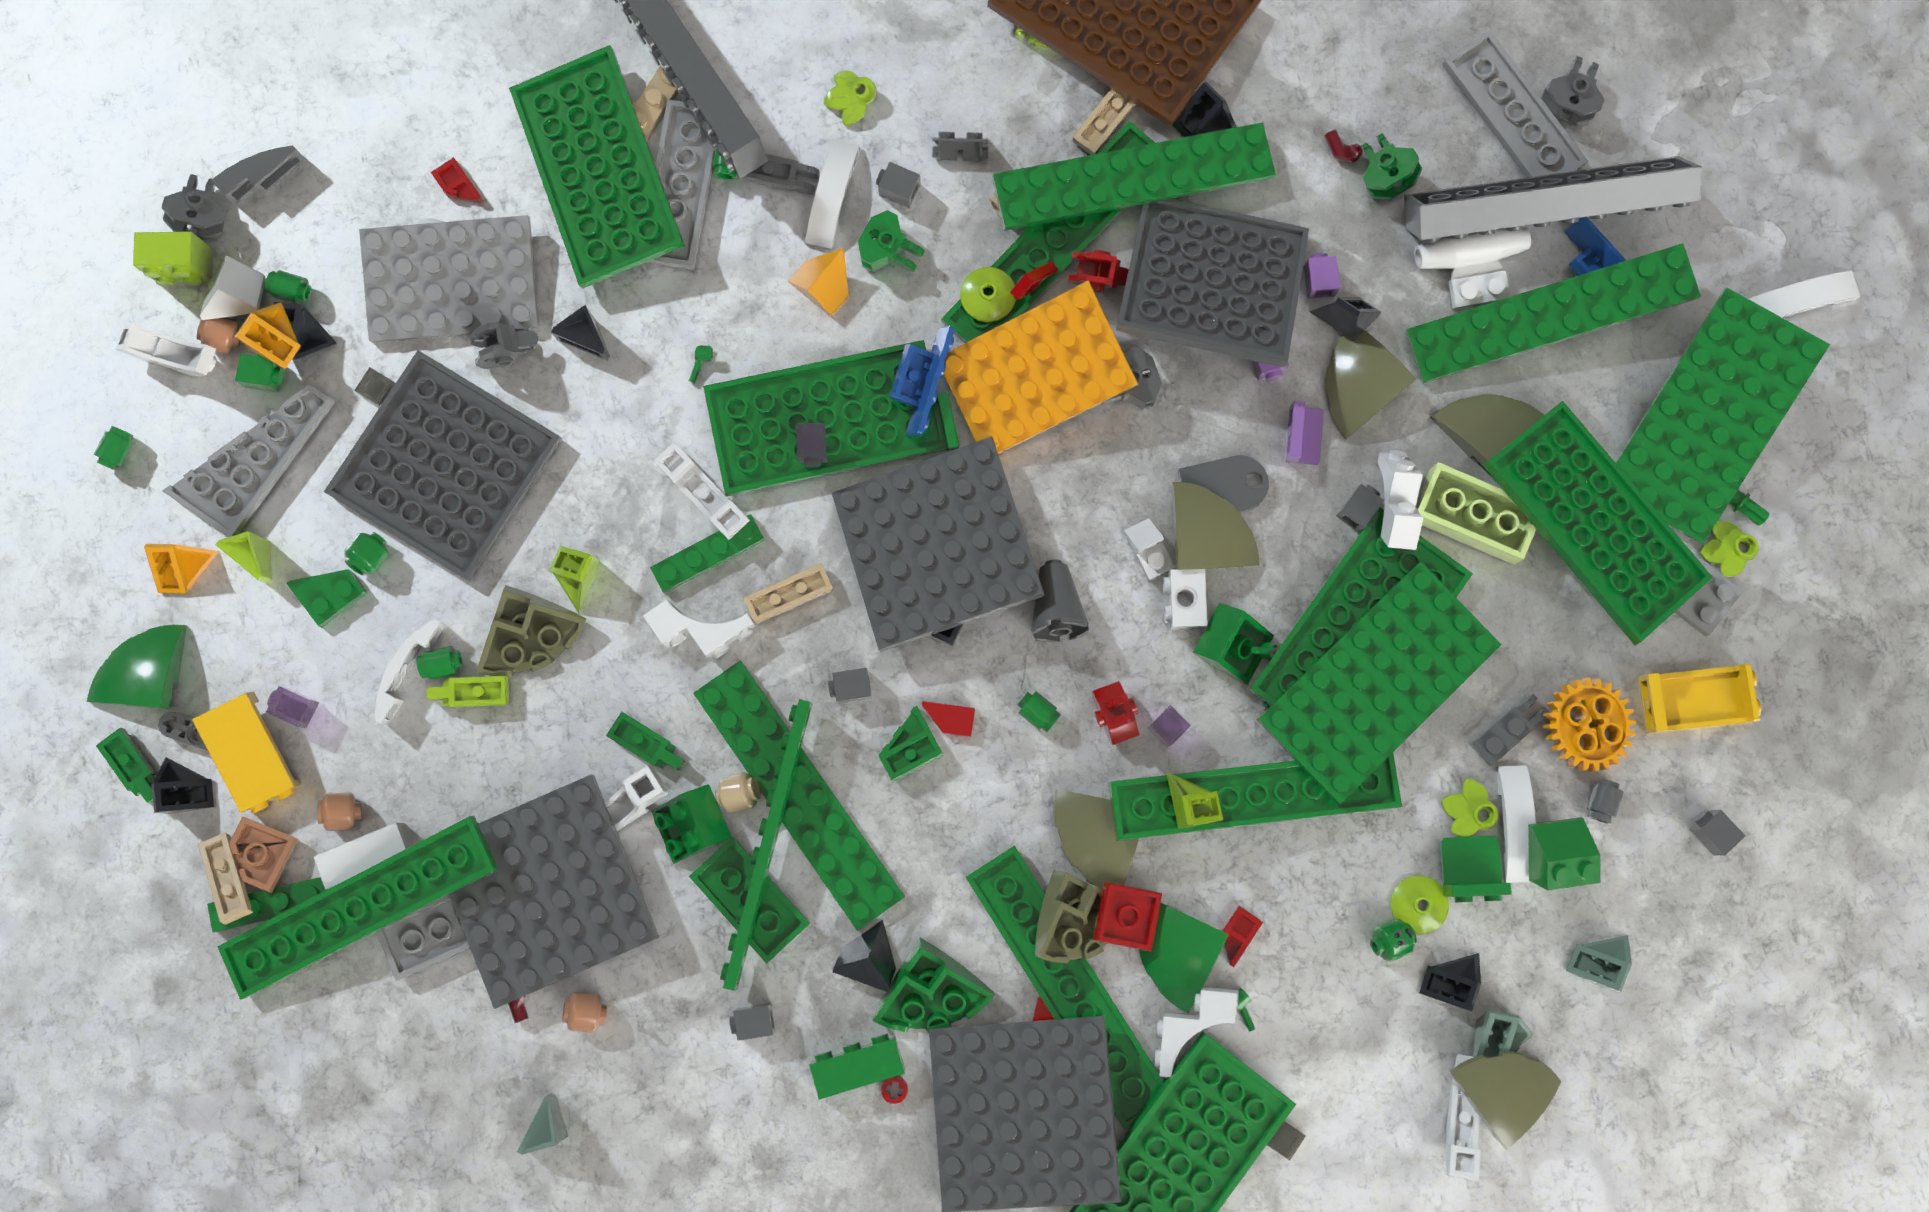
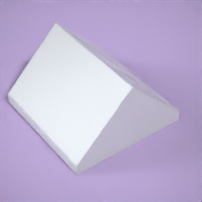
[200,256,266,320]

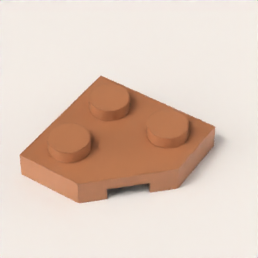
[229,816,299,893]

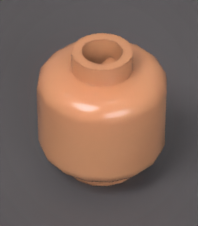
[196,317,241,354]
[318,792,361,831]
[562,992,607,1033]

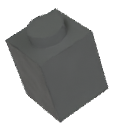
[876,161,921,208]
[1336,484,1384,532]
[828,668,872,704]
[1689,809,1746,856]
[729,1003,775,1041]

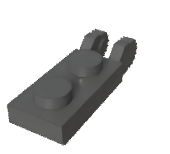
[738,154,820,194]
[1470,694,1550,766]

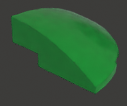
[87,625,187,709]
[1139,903,1228,1013]
[872,937,995,1032]

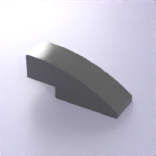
[211,145,306,206]

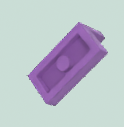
[1285,401,1324,465]

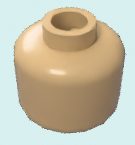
[715,772,761,813]

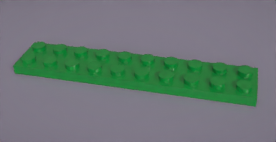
[941,120,1155,343]
[992,122,1276,231]
[1406,243,1701,384]
[693,660,905,931]
[1108,753,1402,841]
[217,816,498,1000]
[966,846,1164,1130]

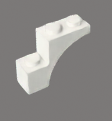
[115,323,216,376]
[1377,450,1423,550]
[643,599,756,659]
[605,766,669,831]
[1155,987,1239,1078]

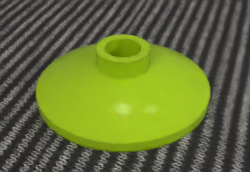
[960,267,1016,322]
[1390,876,1449,934]

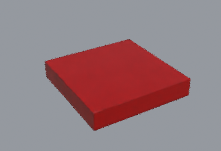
[1093,882,1162,951]

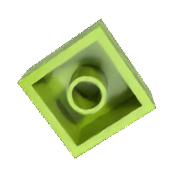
[133,232,214,286]

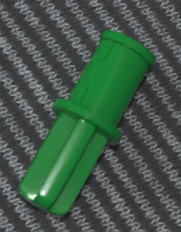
[1729,489,1770,526]

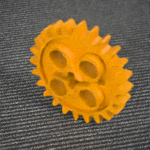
[1543,677,1636,772]

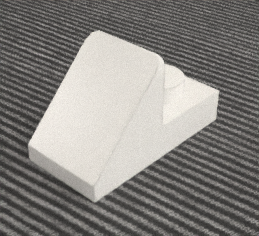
[1123,518,1175,581]

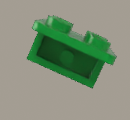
[1440,836,1512,903]

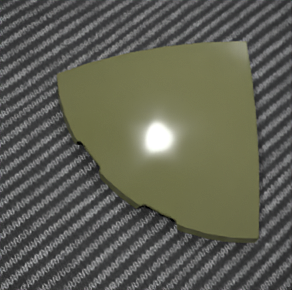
[1325,330,1416,440]
[1430,394,1544,469]
[1172,482,1259,570]
[476,585,587,676]
[1053,790,1139,889]
[1035,869,1107,963]
[1449,1051,1561,1150]

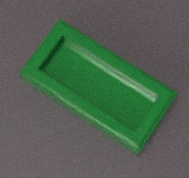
[937,392,960,452]

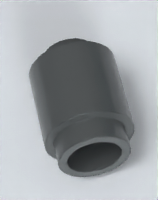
[1586,779,1624,824]

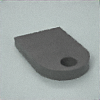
[1177,455,1269,513]

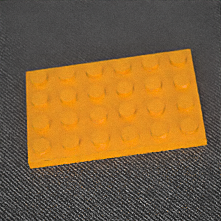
[944,281,1139,454]

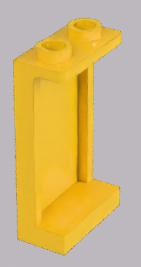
[1638,664,1762,734]
[192,691,301,814]

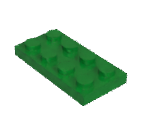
[689,837,811,964]

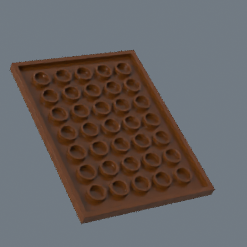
[987,0,1261,127]

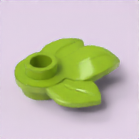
[823,70,876,126]
[1700,521,1759,577]
[1441,779,1499,837]

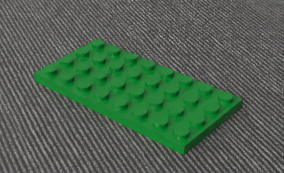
[509,45,685,289]
[1615,287,1830,544]
[703,340,948,497]
[1483,401,1713,645]
[1248,507,1473,706]
[1256,561,1502,805]
[1069,1031,1296,1212]

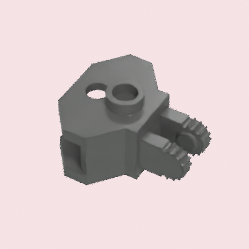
[1541,56,1605,125]
[162,174,224,240]
[470,322,539,369]
[1101,347,1162,410]

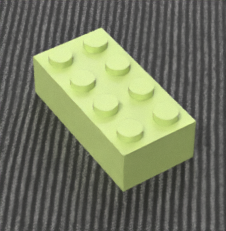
[1415,462,1536,565]

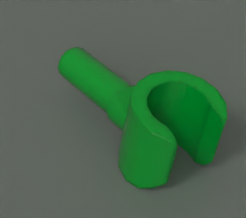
[688,345,713,383]
[1251,641,1278,660]
[1238,988,1255,1032]

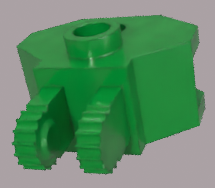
[1361,133,1422,200]
[858,210,925,272]

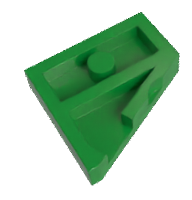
[286,569,368,627]
[878,706,944,782]

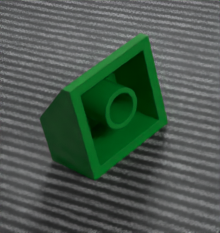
[1193,603,1274,685]
[1528,817,1600,891]

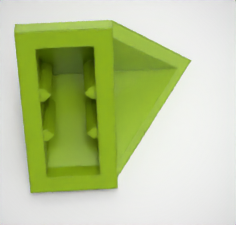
[215,531,272,584]
[549,546,601,614]
[1166,771,1223,829]

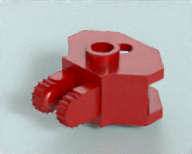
[1068,250,1129,293]
[1092,681,1140,746]

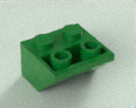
[651,784,731,864]

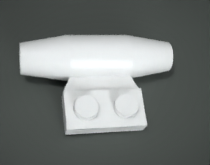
[1414,227,1531,309]

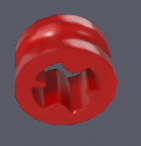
[881,1076,908,1104]

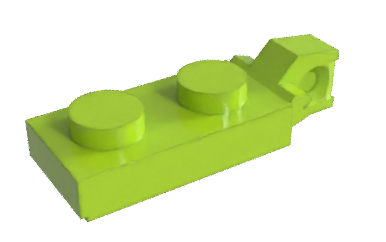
[427,676,509,708]

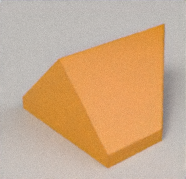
[788,248,849,317]
[235,302,301,369]
[144,544,219,594]

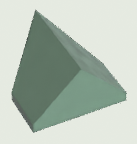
[1566,935,1632,992]
[1473,1009,1534,1058]
[517,1093,568,1155]

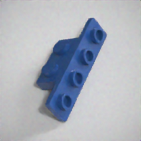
[1565,217,1627,276]
[889,326,954,437]

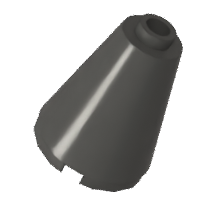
[1031,559,1089,642]

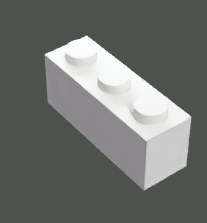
[313,823,413,890]

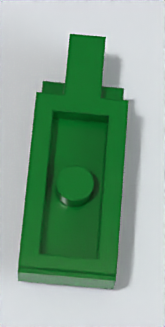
[606,711,686,771]
[96,728,156,803]

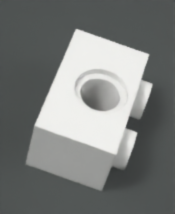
[1163,569,1207,630]

